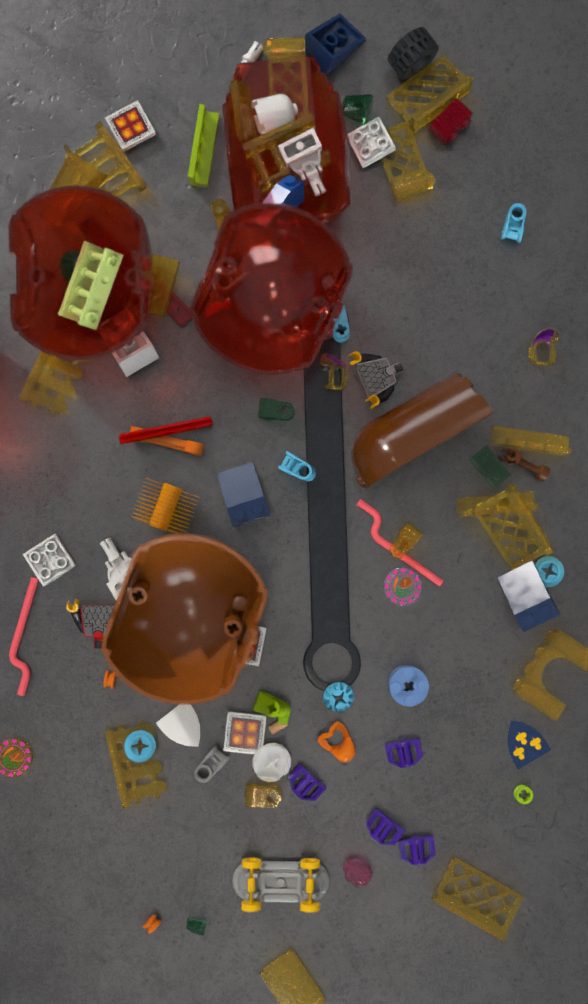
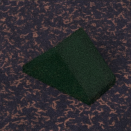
[338,94,374,124]

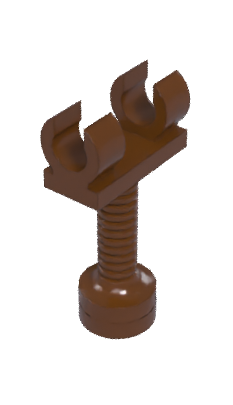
[498,448,550,482]

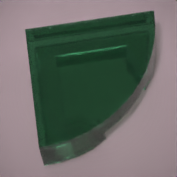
[186,918,207,936]

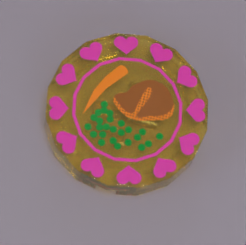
[0,737,33,778]

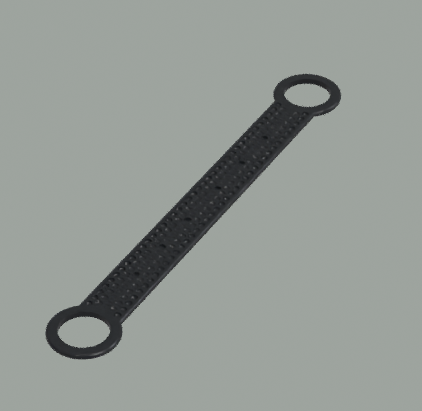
[293,294,361,691]

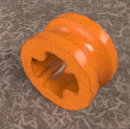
[103,670,117,689]
[142,914,162,934]

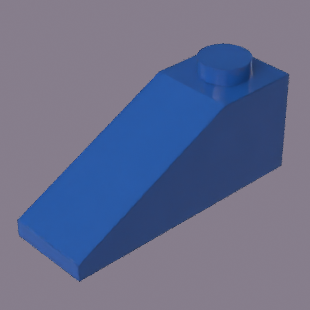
[251,174,304,229]

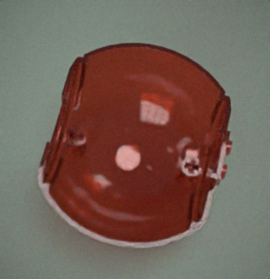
[8,185,154,360]
[190,202,353,375]

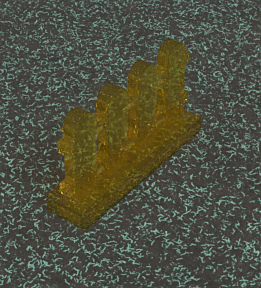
[19,329,91,415]
[105,720,167,809]

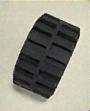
[387,27,439,80]

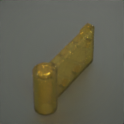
[263,36,308,117]
[381,121,435,200]

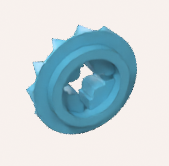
[535,556,564,587]
[323,682,354,713]
[124,730,156,762]

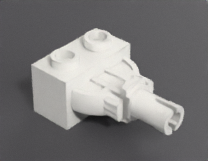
[278,128,327,196]
[100,537,131,600]

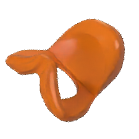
[317,721,356,763]

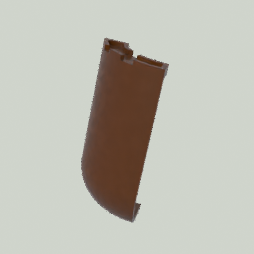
[351,372,494,489]

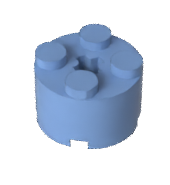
[388,665,429,707]

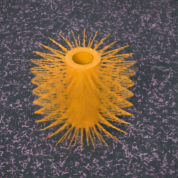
[131,478,200,534]

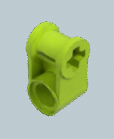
[252,690,291,719]

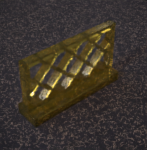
[386,55,473,133]
[473,483,554,570]
[431,857,523,942]

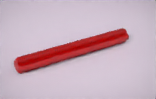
[118,417,212,444]

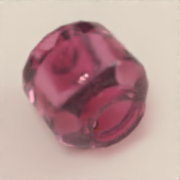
[343,857,373,888]

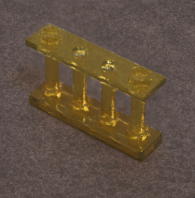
[241,113,330,192]
[64,121,146,213]

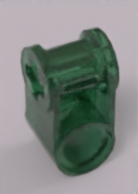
[258,398,295,421]

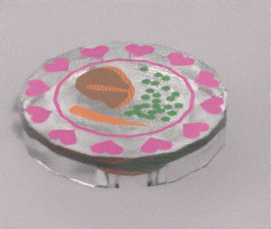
[383,568,422,606]

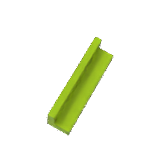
[188,104,220,188]

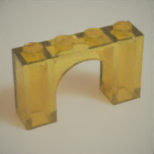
[513,629,588,721]

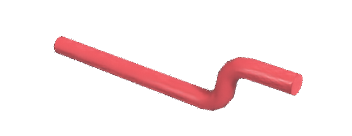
[356,499,444,587]
[9,577,39,696]

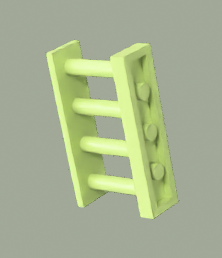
[58,241,123,330]

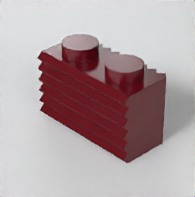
[429,98,473,145]

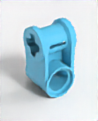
[501,203,526,243]
[325,303,350,343]
[278,451,316,482]

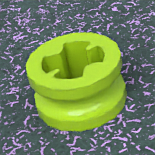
[514,785,533,804]

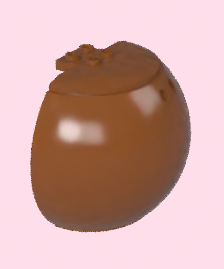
[101,533,267,704]

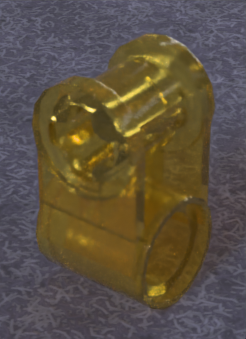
[211,198,240,238]
[390,521,423,559]
[245,784,283,808]

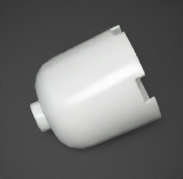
[251,94,298,139]

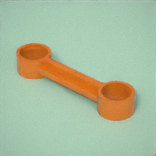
[130,426,205,456]

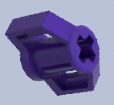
[385,738,423,768]
[289,764,326,801]
[366,808,405,846]
[398,835,436,865]

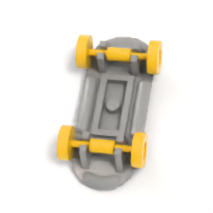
[232,857,330,912]

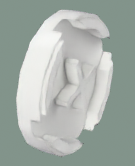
[252,743,291,782]

